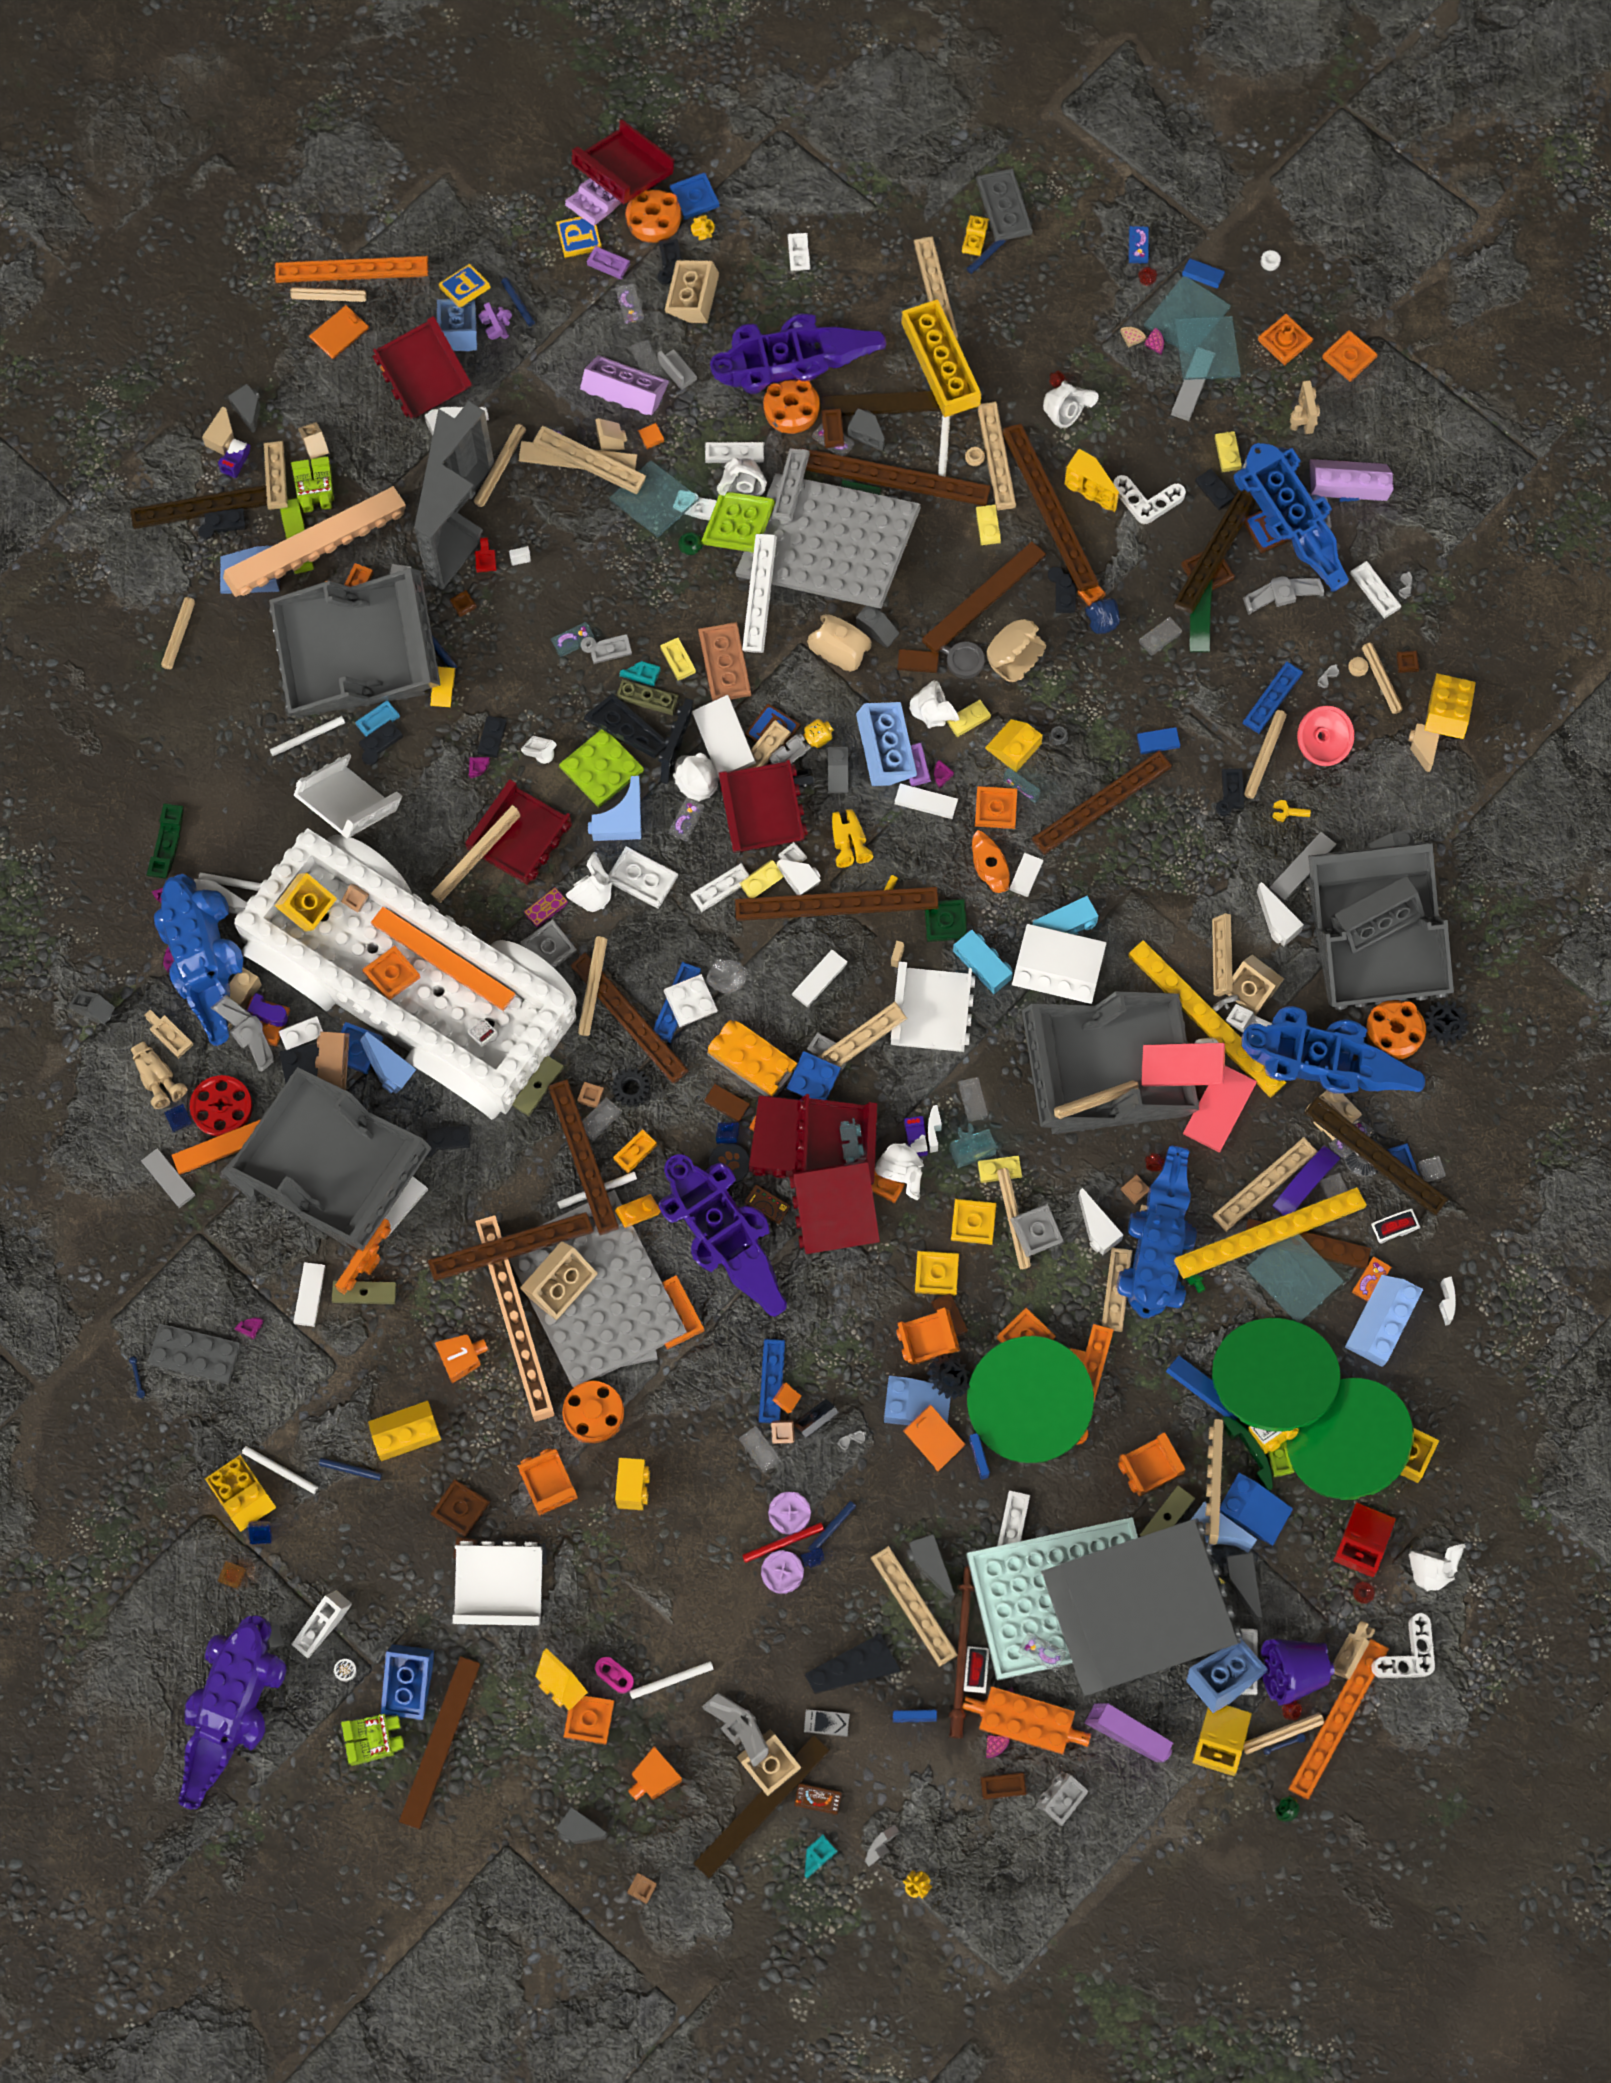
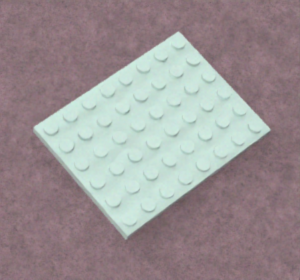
[966,1517,1138,1680]

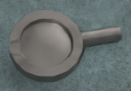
[940,642,985,679]

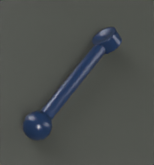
[129,1356,145,1399]
[1263,1734,1305,1755]

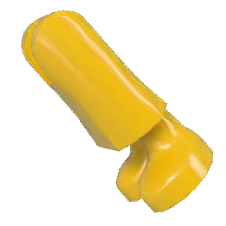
[832,809,873,868]

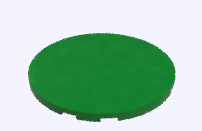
[1212,1318,1340,1432]
[967,1336,1094,1463]
[1287,1378,1414,1500]

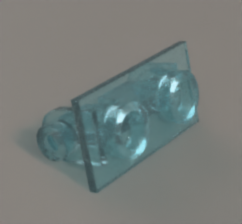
[839,1118,864,1163]

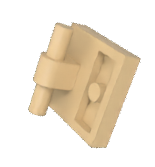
[1290,381,1320,434]
[1305,1090,1362,1141]

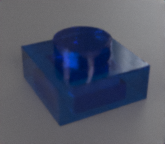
[164,1104,192,1132]
[716,1123,740,1144]
[248,1521,272,1544]
[801,1548,824,1568]

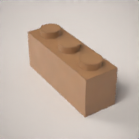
[315,1032,350,1090]

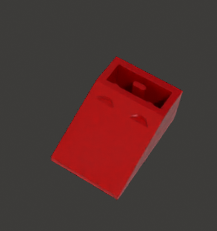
[1333,1502,1396,1578]

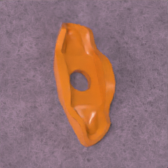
[972,830,1010,893]

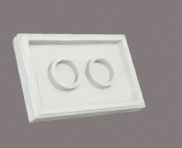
[608,846,678,909]

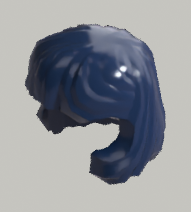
[1085,598,1120,634]

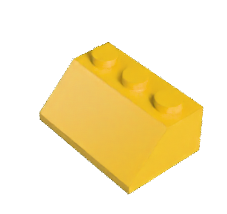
[368,1401,441,1461]

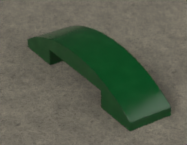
[1190,578,1213,652]
[147,803,184,879]
[1222,1416,1272,1492]

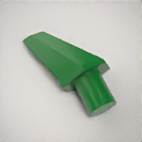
[1185,1274,1206,1293]

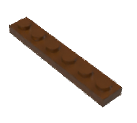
[1245,1218,1371,1270]

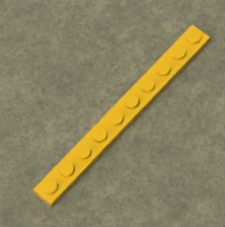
[1128,940,1286,1098]
[1174,1187,1366,1279]

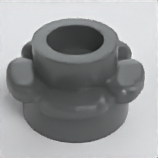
[1048,726,1068,746]

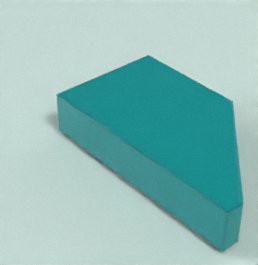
[619,661,661,686]
[805,1835,837,1879]

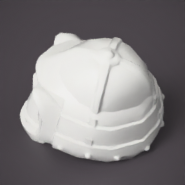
[1043,380,1099,429]
[717,458,767,496]
[909,680,959,728]
[673,753,719,802]
[566,852,613,912]
[875,1143,924,1200]
[1409,1544,1466,1591]

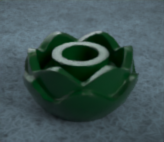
[678,532,703,555]
[1275,1796,1300,1822]

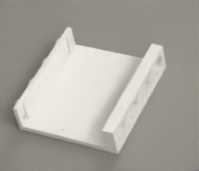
[294,754,402,839]
[891,962,975,1052]
[453,1541,542,1625]

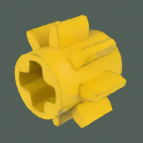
[691,215,715,240]
[903,1870,932,1899]

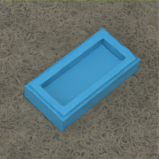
[355,700,400,737]

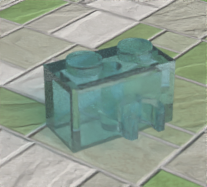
[950,1123,997,1168]

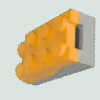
[707,1020,797,1097]

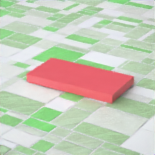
[1142,1043,1225,1087]
[1183,1066,1257,1153]

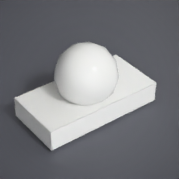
[521,736,557,764]

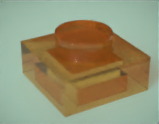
[217,1561,247,1590]

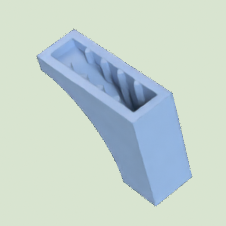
[588,776,641,841]
[1191,1502,1257,1553]

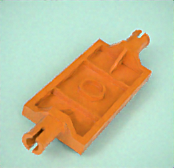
[962,1686,1091,1755]

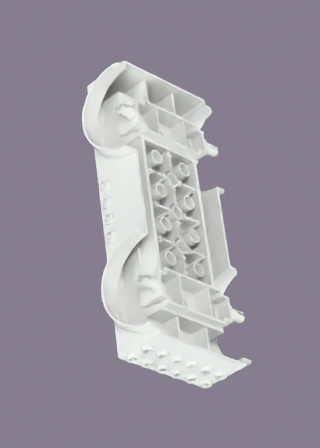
[234,828,577,1120]

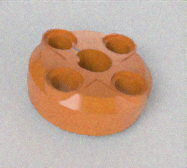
[626,189,681,243]
[763,379,820,434]
[1365,1000,1426,1060]
[562,1381,624,1443]

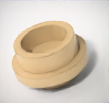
[965,447,985,466]
[1348,657,1369,677]

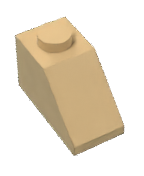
[202,406,234,455]
[595,419,627,452]
[298,422,329,459]
[1408,723,1439,772]

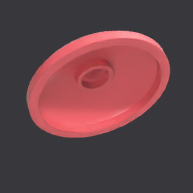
[1297,706,1354,766]

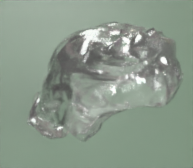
[706,959,747,994]

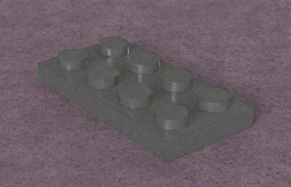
[147,1323,241,1384]

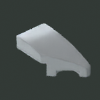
[865,1825,900,1866]

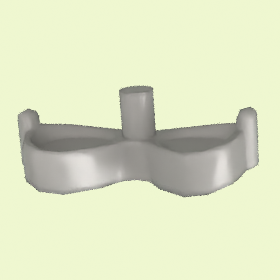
[1398,571,1412,599]
[1317,664,1339,688]
[1212,995,1240,1012]
[837,1431,866,1450]

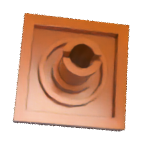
[1258,314,1313,366]

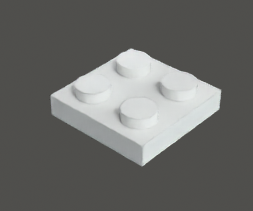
[663,974,718,1027]

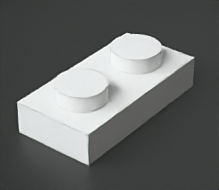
[279,1016,323,1050]

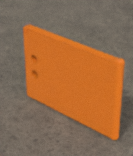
[309,305,369,359]
[903,1405,966,1471]

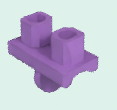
[478,302,512,340]

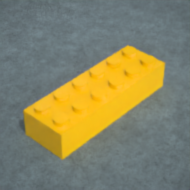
[902,299,981,418]

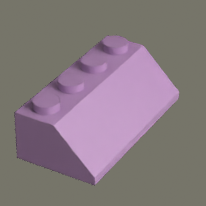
[580,355,669,415]
[1310,459,1393,501]

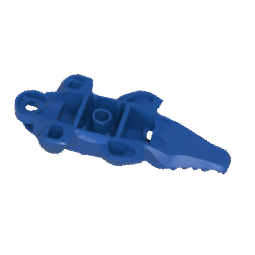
[154,874,243,1046]
[1241,1006,1425,1094]

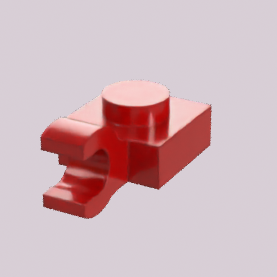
[475,537,496,572]

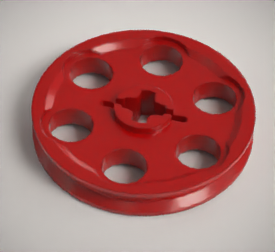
[190,1075,252,1137]

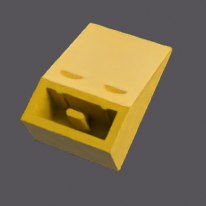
[1065,449,1119,512]
[205,1455,276,1532]
[1192,1705,1252,1776]

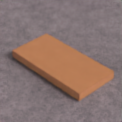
[698,622,751,702]

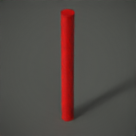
[742,1522,824,1563]

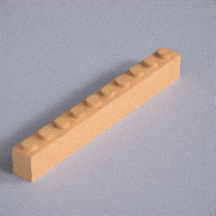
[223,486,406,597]
[475,1215,555,1422]

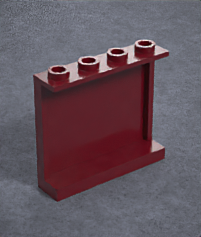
[572,119,674,204]
[372,316,473,420]
[719,760,808,853]
[465,779,572,885]
[794,1094,877,1185]
[749,1095,799,1178]
[789,1157,880,1254]

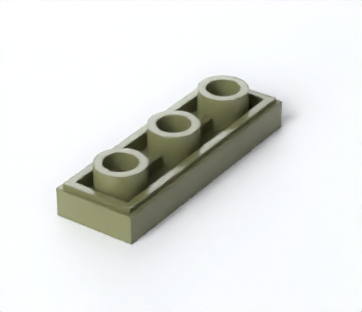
[616,679,679,715]
[512,1056,564,1117]
[332,1281,396,1304]
[1139,1486,1195,1537]

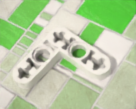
[1113,475,1186,524]
[1371,1613,1435,1678]

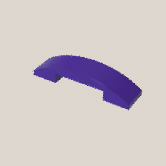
[1272,1145,1340,1216]

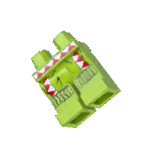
[291,457,335,513]
[341,1714,405,1766]

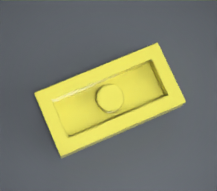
[1215,431,1242,472]
[976,505,1001,545]
[660,638,696,681]
[946,700,991,737]
[739,860,784,898]
[978,1156,1022,1183]

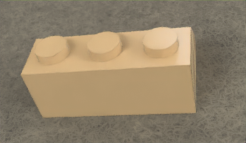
[665,261,719,323]
[520,1241,598,1320]

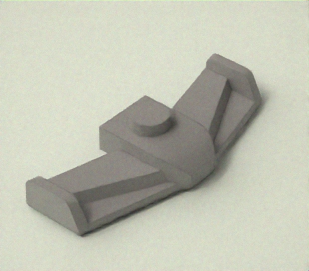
[1243,576,1324,615]
[211,995,274,1071]
[702,1693,769,1766]

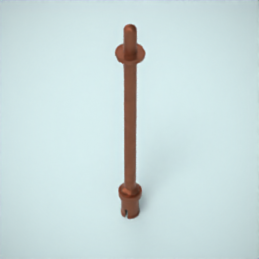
[949,1566,975,1738]

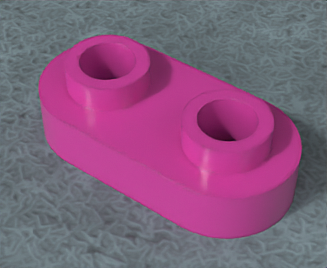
[595,1657,634,1693]

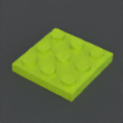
[702,492,775,553]
[559,729,644,808]

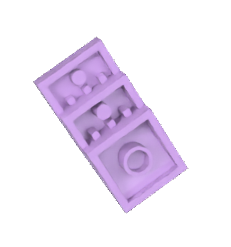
[565,178,621,226]

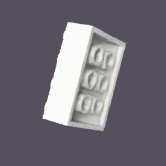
[1012,924,1107,1004]

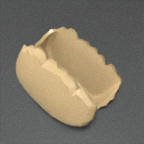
[807,614,871,672]
[987,619,1046,682]

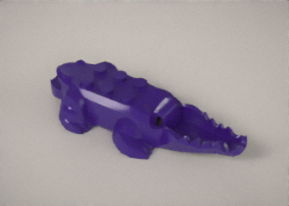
[710,314,886,394]
[659,1154,787,1317]
[179,1615,286,1810]

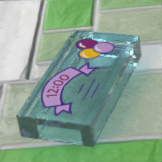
[551,622,595,657]
[1003,768,1040,803]

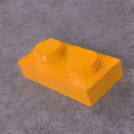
[613,1129,658,1173]
[615,1194,661,1228]

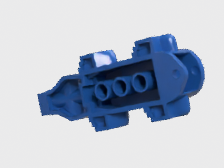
[1234,443,1349,592]
[1116,1145,1197,1319]

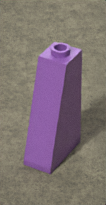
[1084,1703,1173,1762]

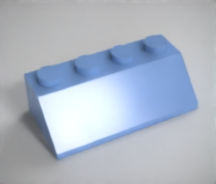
[856,702,917,786]
[1345,1275,1423,1367]

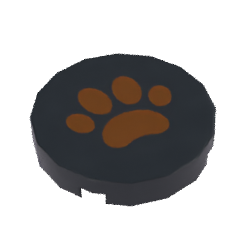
[709,1143,750,1184]

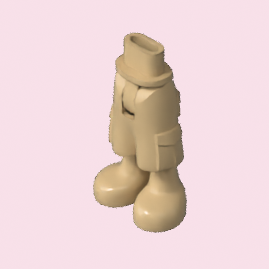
[131,1042,187,1109]

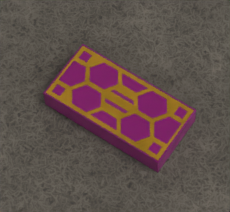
[524,887,568,928]

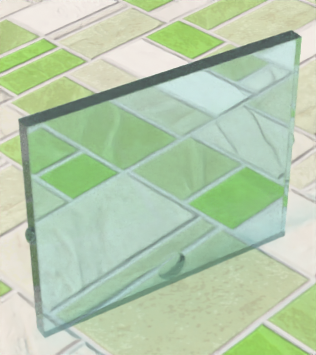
[1144,276,1231,356]
[1175,316,1241,380]
[610,461,699,538]
[1246,1234,1344,1323]

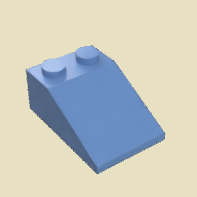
[437,299,477,352]
[220,546,280,594]
[359,1032,416,1094]
[884,1376,951,1425]
[1187,1638,1268,1713]

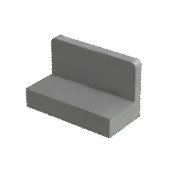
[658,349,697,390]

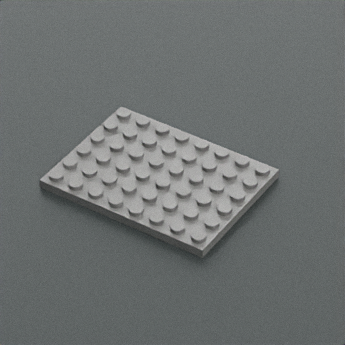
[736,473,921,608]
[509,1190,687,1388]

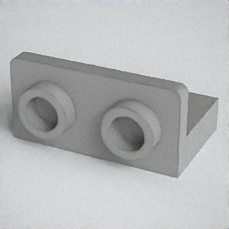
[1036,1772,1089,1826]

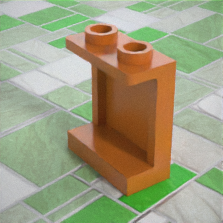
[896,1308,960,1365]
[1118,1432,1186,1497]
[517,1448,578,1516]

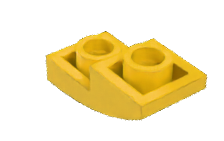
[962,215,989,256]
[431,667,455,708]

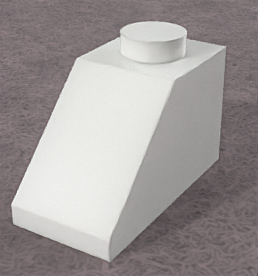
[776,859,821,895]

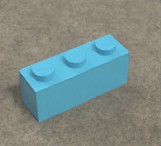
[1033,896,1098,935]
[953,930,1013,995]

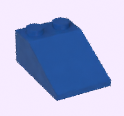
[1220,1473,1293,1546]
[381,1644,434,1720]

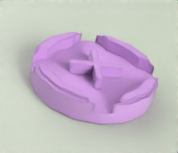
[768,1492,811,1535]
[761,1550,804,1594]

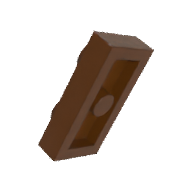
[931,1293,968,1337]

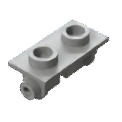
[769,734,811,764]

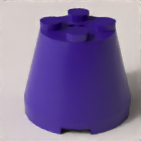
[1261,1639,1335,1705]

